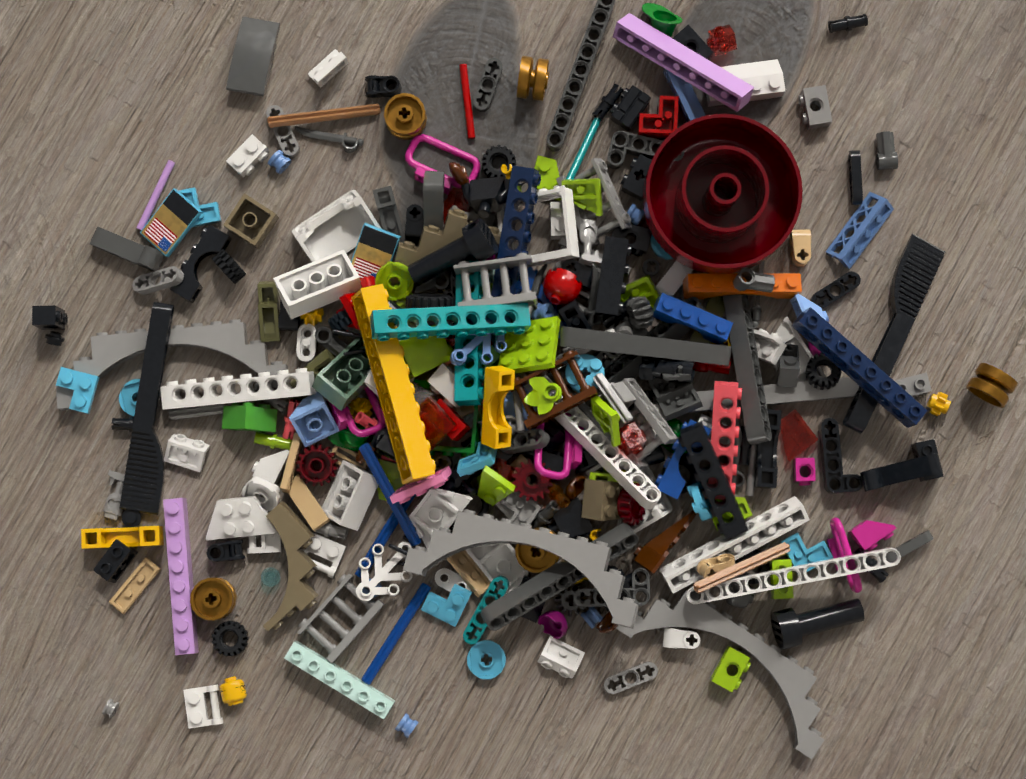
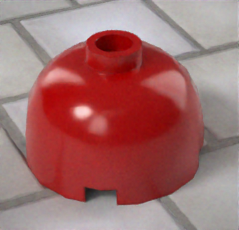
[543,268,582,305]

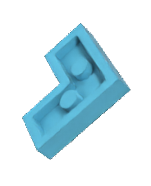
[179,187,222,228]
[56,367,100,414]
[457,441,497,477]
[780,533,834,576]
[421,584,472,627]

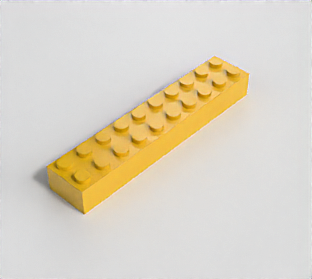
[351,284,436,485]

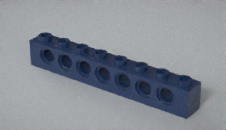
[491,166,541,323]
[791,307,928,428]

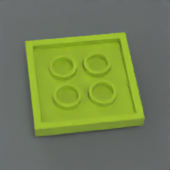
[498,316,561,374]

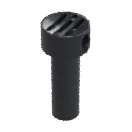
[408,218,499,286]
[770,598,864,650]

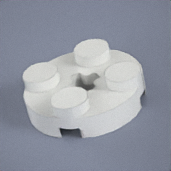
[242,476,281,512]

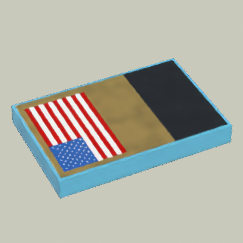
[140,188,203,257]
[351,223,401,282]

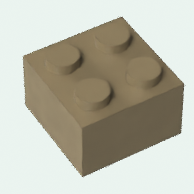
[223,193,279,249]
[581,479,623,521]

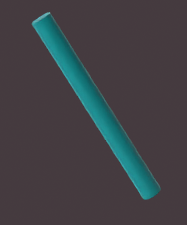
[565,117,601,180]

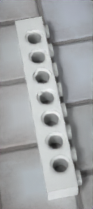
[160,368,316,410]
[659,496,810,594]

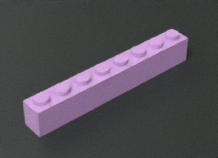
[613,13,754,112]
[163,498,199,655]

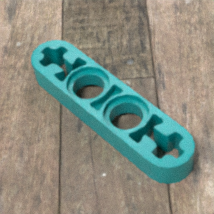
[463,576,509,644]

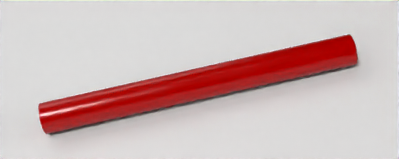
[459,64,475,139]

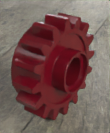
[296,444,339,486]
[511,459,553,502]
[617,483,648,526]

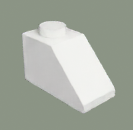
[550,201,566,240]
[252,450,289,485]

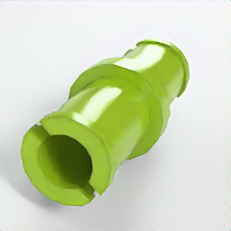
[254,432,292,451]

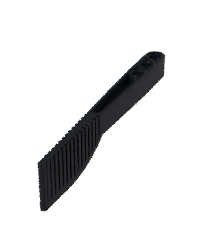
[843,234,945,434]
[119,302,174,515]

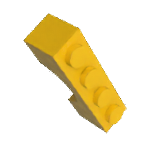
[481,365,515,449]
[81,526,164,549]

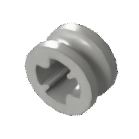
[102,698,120,718]

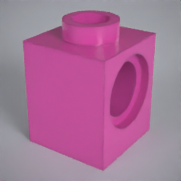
[793,458,816,486]

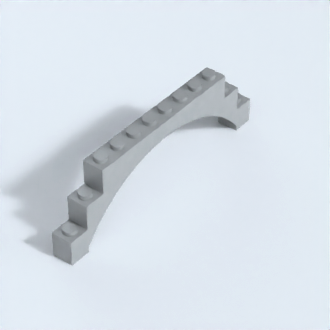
[56,319,288,410]
[403,509,639,629]
[616,590,824,759]

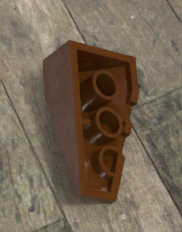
[633,510,697,574]

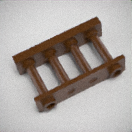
[511,350,600,430]

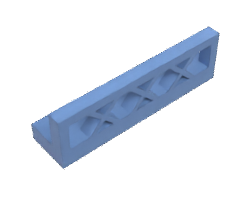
[663,68,706,122]
[826,192,894,269]

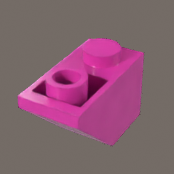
[848,520,896,551]

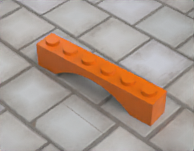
[683,273,802,299]

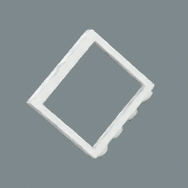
[497,185,580,269]

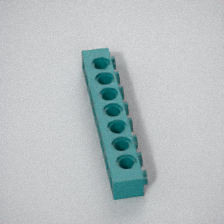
[454,257,485,406]
[370,303,531,341]

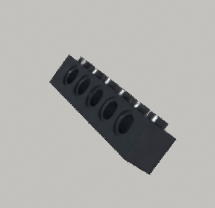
[678,421,748,539]

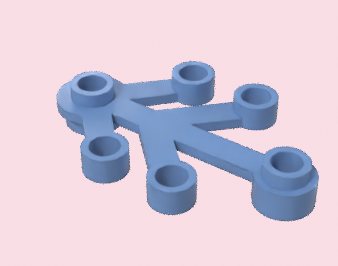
[450,317,511,366]

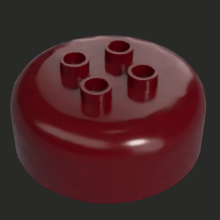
[643,114,803,274]

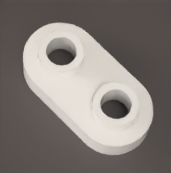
[296,324,317,362]
[435,568,471,592]

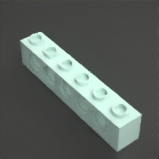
[284,641,395,719]

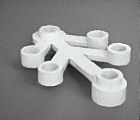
[356,542,413,601]

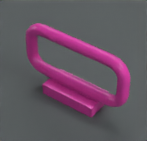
[405,134,481,195]
[325,386,386,437]
[534,413,584,480]
[826,517,862,593]

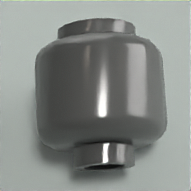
[726,582,754,608]

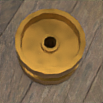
[517,56,549,101]
[384,93,427,140]
[966,363,1018,408]
[515,527,560,573]
[190,578,237,621]

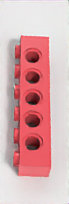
[708,381,742,500]

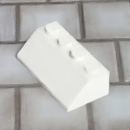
[706,59,785,107]
[273,250,361,319]

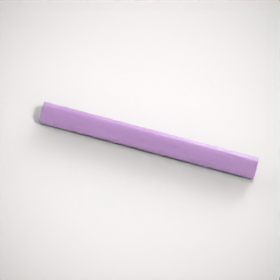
[136,160,175,230]

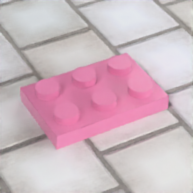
[390,466,452,504]

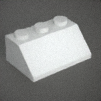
[322,460,378,531]

